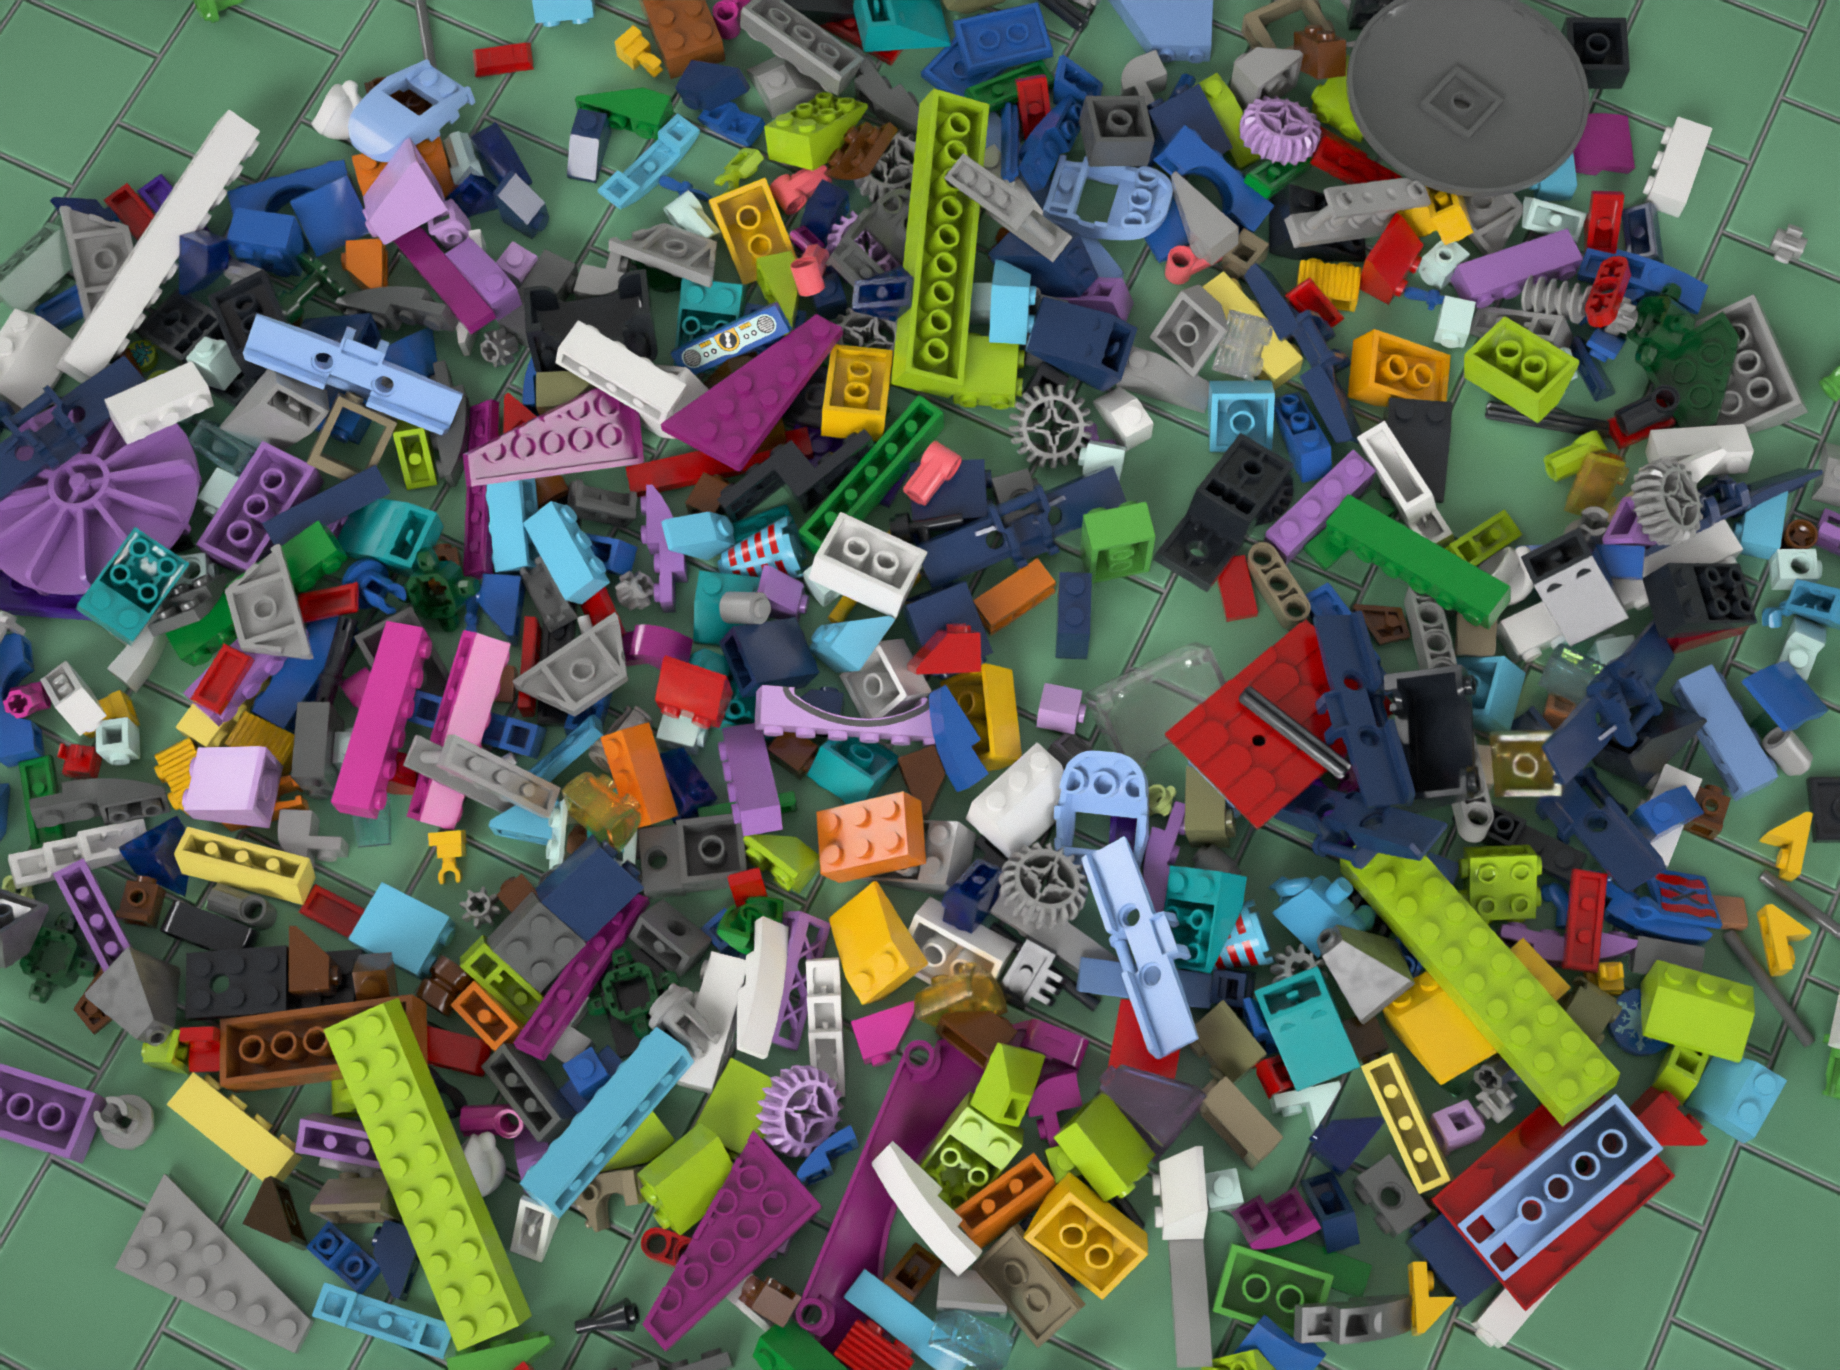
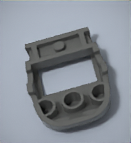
[825,189,911,314]

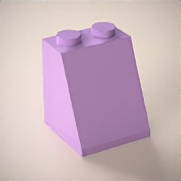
[362,138,448,245]
[182,746,283,828]

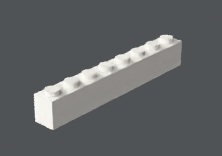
[1496,519,1743,664]

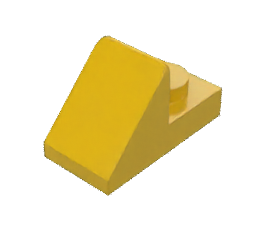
[1759,811,1813,883]
[1756,904,1812,977]
[1407,1262,1456,1336]

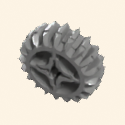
[854,129,916,204]
[829,302,898,378]
[1008,384,1093,468]
[1631,458,1703,546]
[999,842,1089,930]

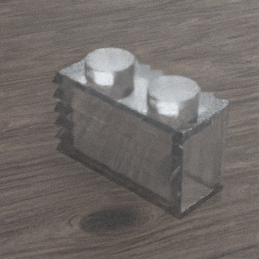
[1212,309,1273,382]

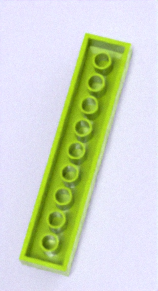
[891,88,990,398]
[1340,845,1620,1127]
[323,998,532,1351]

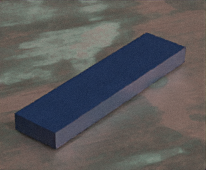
[262,465,391,546]

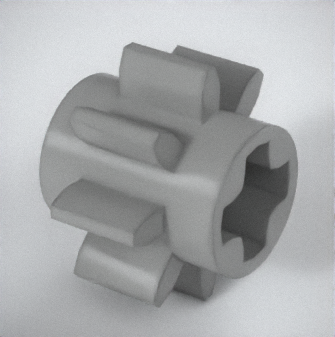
[1769,223,1808,264]
[1602,297,1638,336]
[480,327,519,368]
[615,571,654,611]
[459,886,502,930]
[1475,1083,1518,1124]

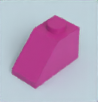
[851,1000,917,1067]

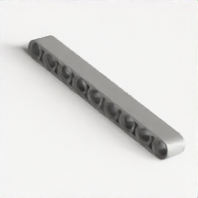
[1404,586,1494,843]

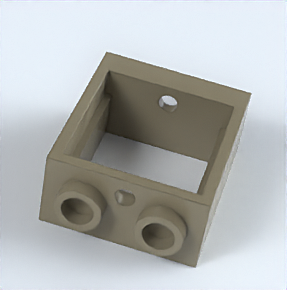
[1241,0,1335,50]
[307,391,397,480]
[1196,1076,1284,1170]

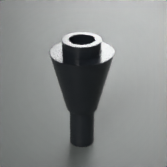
[575,1297,640,1334]

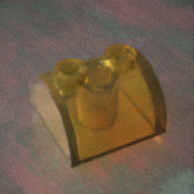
[1489,730,1564,797]
[561,772,641,853]
[914,962,1008,1028]

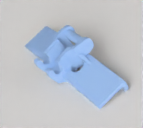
[243,314,463,435]
[1081,836,1199,1059]

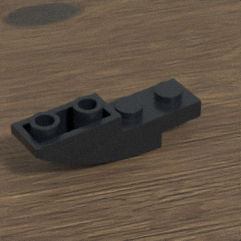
[1452,803,1587,885]

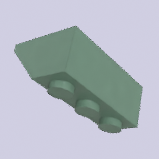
[0,222,74,313]

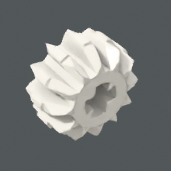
[1270,944,1328,984]

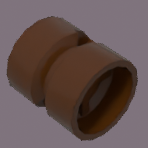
[413,955,475,1018]

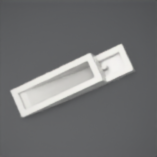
[1357,421,1455,548]
[107,593,171,693]

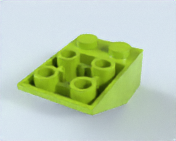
[764,92,868,171]
[918,1091,1024,1211]

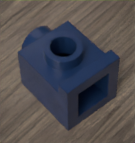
[1210,968,1256,1008]

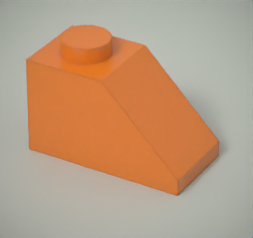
[341,238,388,290]

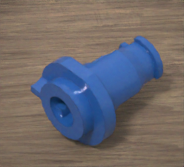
[341,558,407,614]

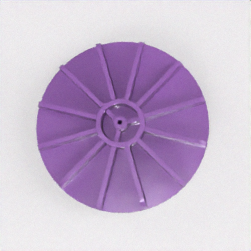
[0,406,202,596]

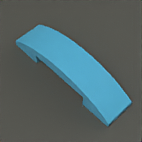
[598,113,700,210]
[843,1269,974,1370]
[312,1282,452,1359]

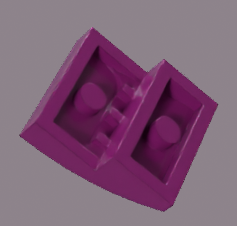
[1573,113,1635,176]
[1231,1187,1321,1250]

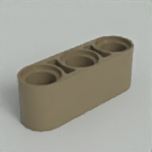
[1246,542,1311,631]

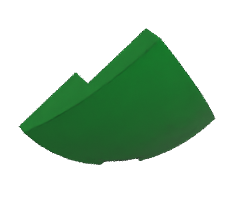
[717,896,784,955]

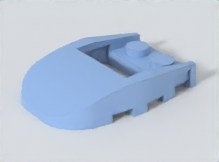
[348,59,475,162]
[1043,155,1173,240]
[1053,751,1149,883]

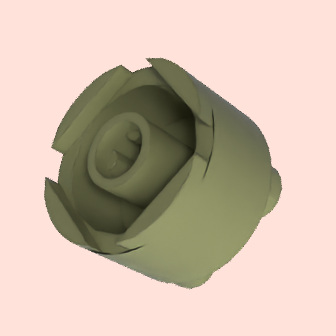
[1556,976,1622,1048]

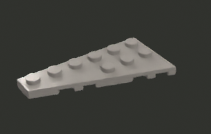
[115,1174,314,1354]

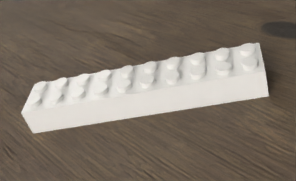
[55,110,260,384]

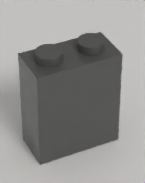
[291,702,345,799]

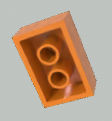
[816,791,926,883]

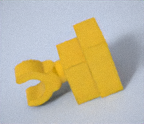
[615,25,663,78]
[83,690,140,738]
[428,830,467,884]
[1583,962,1624,996]

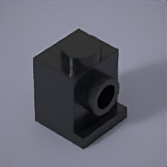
[1021,362,1070,413]

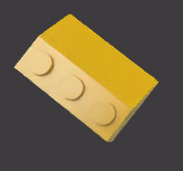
[940,663,1022,771]
[1024,1172,1148,1300]

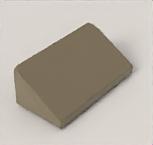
[1455,612,1497,657]

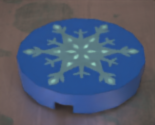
[1607,989,1669,1056]

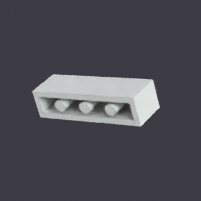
[555,320,686,425]
[677,951,746,1094]

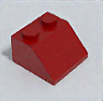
[1359,213,1423,305]
[907,623,982,675]
[655,655,733,729]

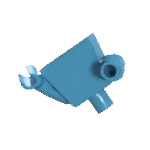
[1762,579,1840,630]
[1268,875,1376,958]

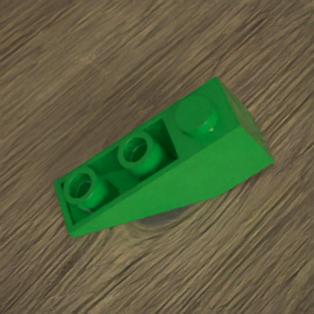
[575,87,674,140]

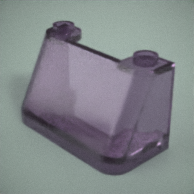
[1094,1064,1208,1164]

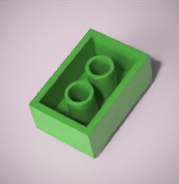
[1080,501,1156,584]
[1212,1240,1334,1343]

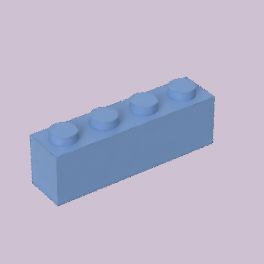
[1670,664,1779,801]

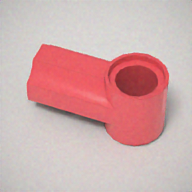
[769,165,832,215]
[790,244,830,296]
[1164,245,1222,285]
[903,441,962,506]

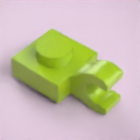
[714,148,764,194]

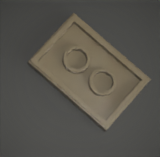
[971,1224,1086,1348]

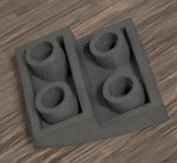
[147,573,227,637]

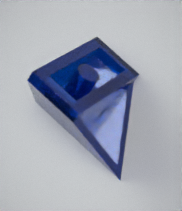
[445,166,498,218]
[852,265,914,322]
[118,816,189,897]

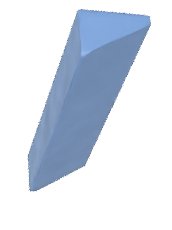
[1076,957,1212,1009]

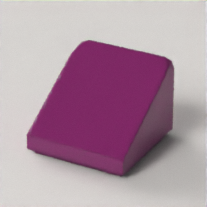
[789,226,825,254]

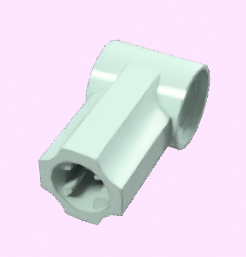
[443,131,487,193]
[663,190,722,242]

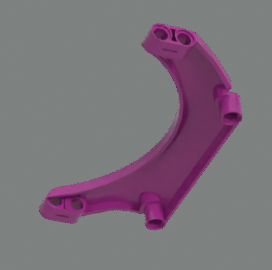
[796,1018,1089,1370]

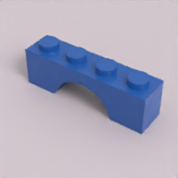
[1153,125,1274,235]
[227,159,353,215]
[0,633,45,768]
[407,690,547,760]

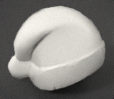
[311,80,362,140]
[1478,546,1534,606]
[461,1131,506,1197]

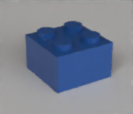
[226,207,309,277]

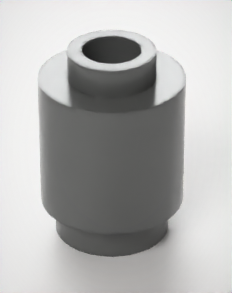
[1192,844,1242,875]

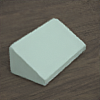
[1522,196,1587,243]

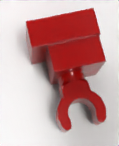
[57,743,102,779]

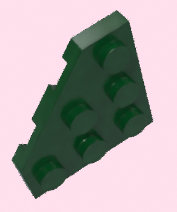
[1642,311,1740,428]

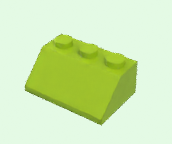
[1464,316,1579,423]
[1640,960,1755,1063]

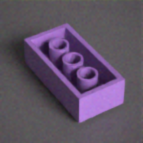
[196,441,324,575]
[0,1063,107,1164]

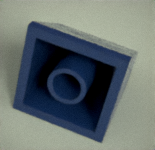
[988,223,1099,298]
[901,579,993,679]

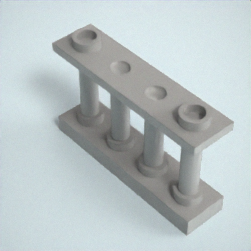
[944,154,1072,262]
[1284,177,1431,248]
[403,735,561,818]

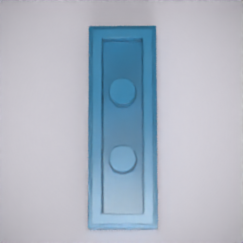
[528,714,603,782]

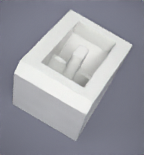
[510,1195,560,1262]

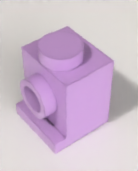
[427,199,471,250]
[1429,1099,1485,1157]

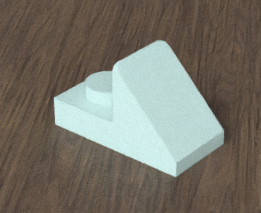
[1776,615,1826,682]
[1270,1081,1341,1133]

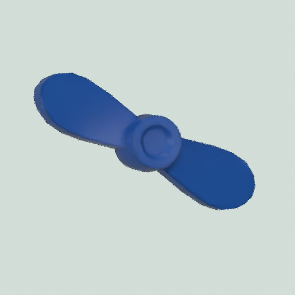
[658,176,712,202]
[1404,287,1445,311]
[464,594,480,633]

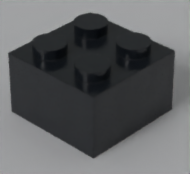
[1561,17,1630,89]

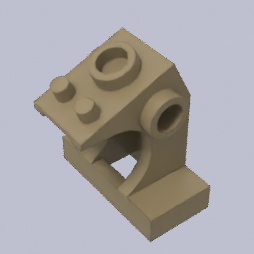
[574,1162,651,1232]

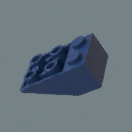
[1025,297,1138,392]

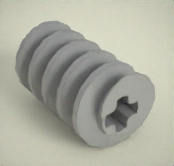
[1521,274,1592,324]

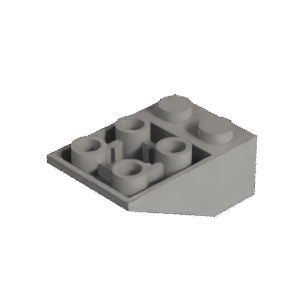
[220,369,330,451]
[861,820,977,897]

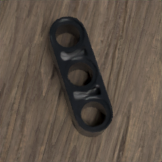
[160,900,260,951]

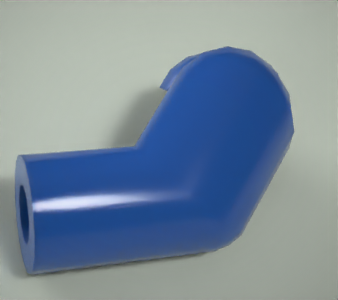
[1540,882,1569,929]

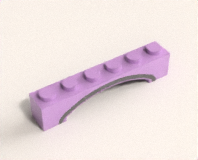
[755,685,936,748]

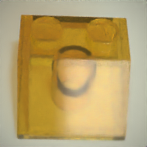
[1564,444,1629,516]

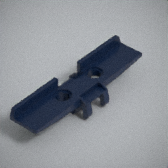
[1244,263,1363,445]
[0,356,146,502]
[916,465,1127,588]
[1645,468,1823,557]
[1313,611,1415,808]
[1542,620,1675,785]
[1494,706,1666,894]
[1273,784,1448,869]

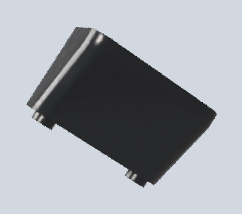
[523,269,658,372]
[1384,665,1480,814]

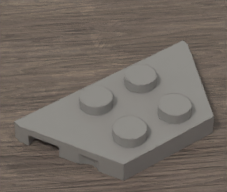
[1463,193,1523,256]
[59,206,133,321]
[608,223,717,288]
[225,544,314,660]
[512,612,628,716]

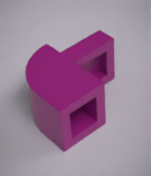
[622,624,693,670]
[1026,1068,1083,1148]

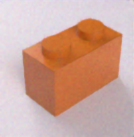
[451,981,525,1052]

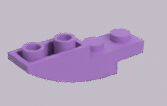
[641,485,688,613]
[1142,801,1185,913]
[1496,922,1638,968]

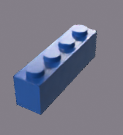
[252,616,359,734]

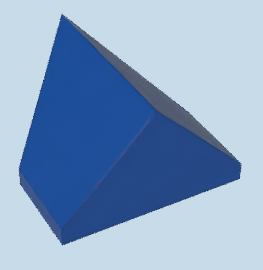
[383,327,437,379]

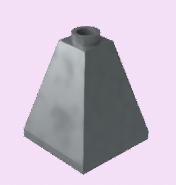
[1317,924,1415,1025]
[85,947,181,1047]

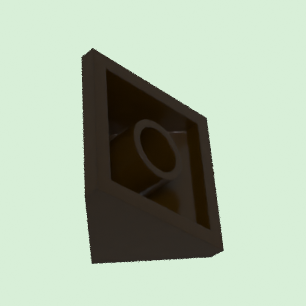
[242,1176,308,1251]

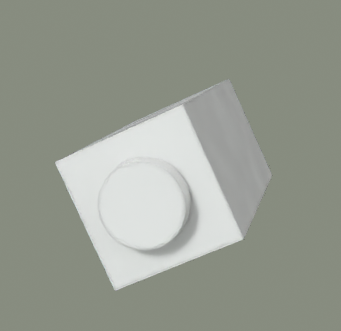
[1471,1284,1556,1348]

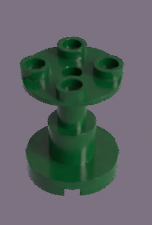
[278,251,346,324]

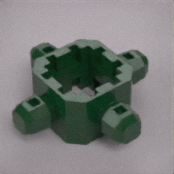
[1627,283,1696,366]
[398,547,481,633]
[19,912,100,1004]
[586,947,680,1040]

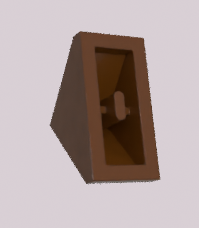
[883,1242,943,1306]

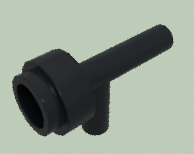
[889,512,964,544]

